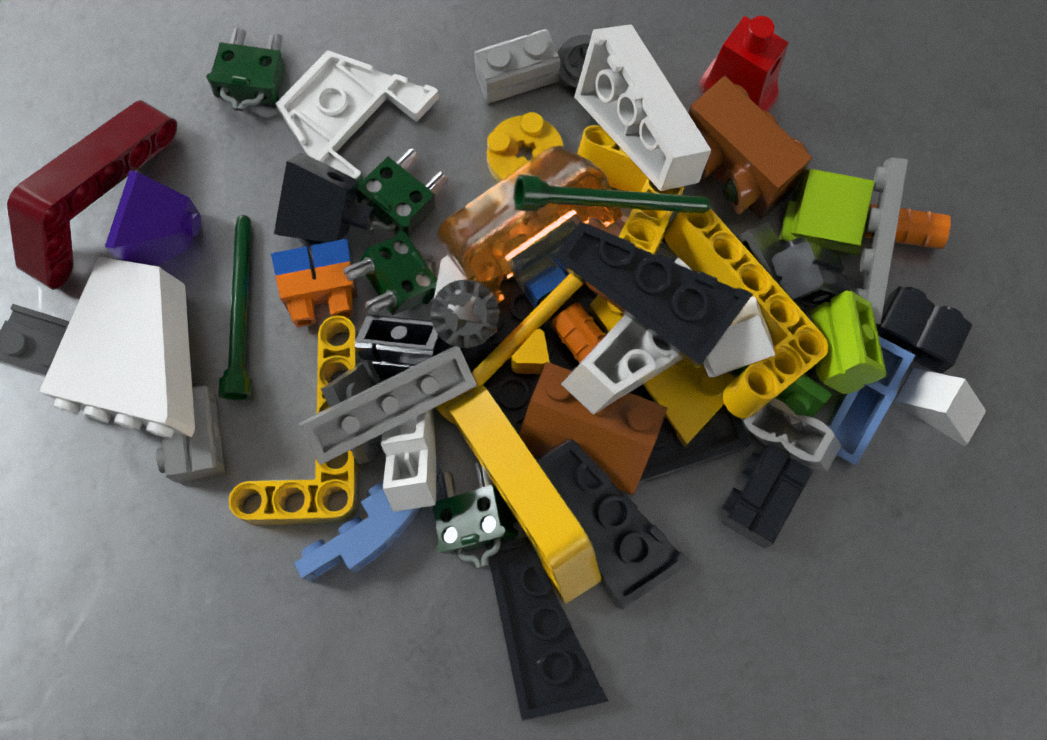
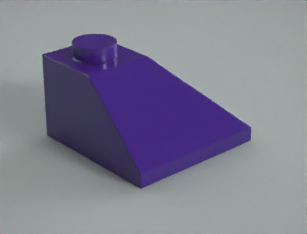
[105,171,201,267]

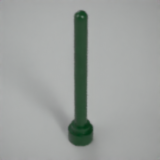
[514,174,711,213]
[218,215,253,401]

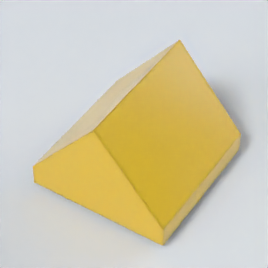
[511,328,550,374]

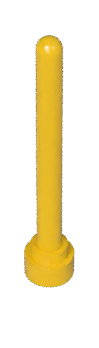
[435,274,584,425]

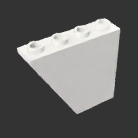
[39,257,195,439]

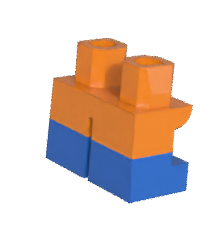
[271,239,358,327]

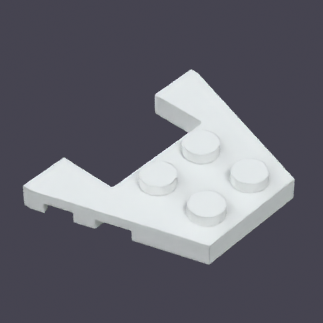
[276,50,439,181]

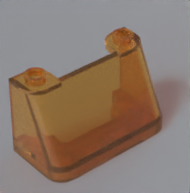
[437,145,623,303]

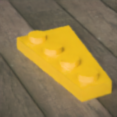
[589,295,735,447]

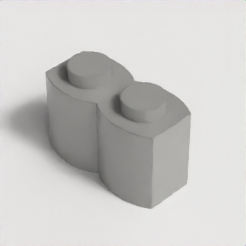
[744,398,841,472]

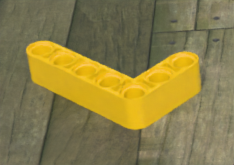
[574,125,685,255]
[664,208,828,419]
[228,315,361,526]
[446,385,602,604]

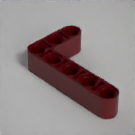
[7,100,178,290]

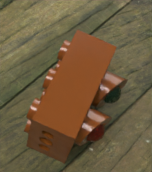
[688,76,813,220]

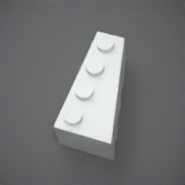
[575,24,711,191]
[561,258,692,415]

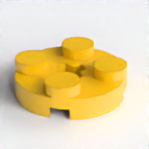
[487,112,563,189]

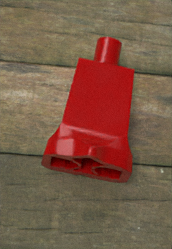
[699,15,789,112]

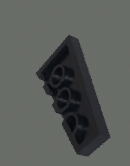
[553,221,753,368]
[535,438,691,610]
[486,537,608,721]

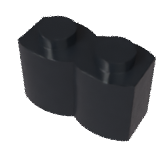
[876,286,972,373]

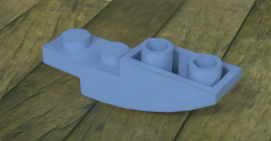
[294,460,441,582]

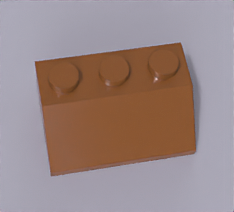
[519,362,668,496]

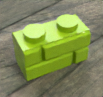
[810,291,887,394]

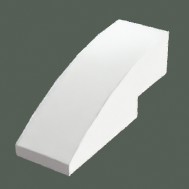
[381,408,436,512]

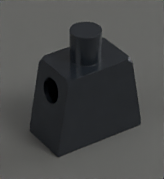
[274,153,375,242]

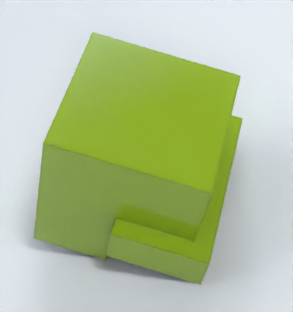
[778,169,875,255]

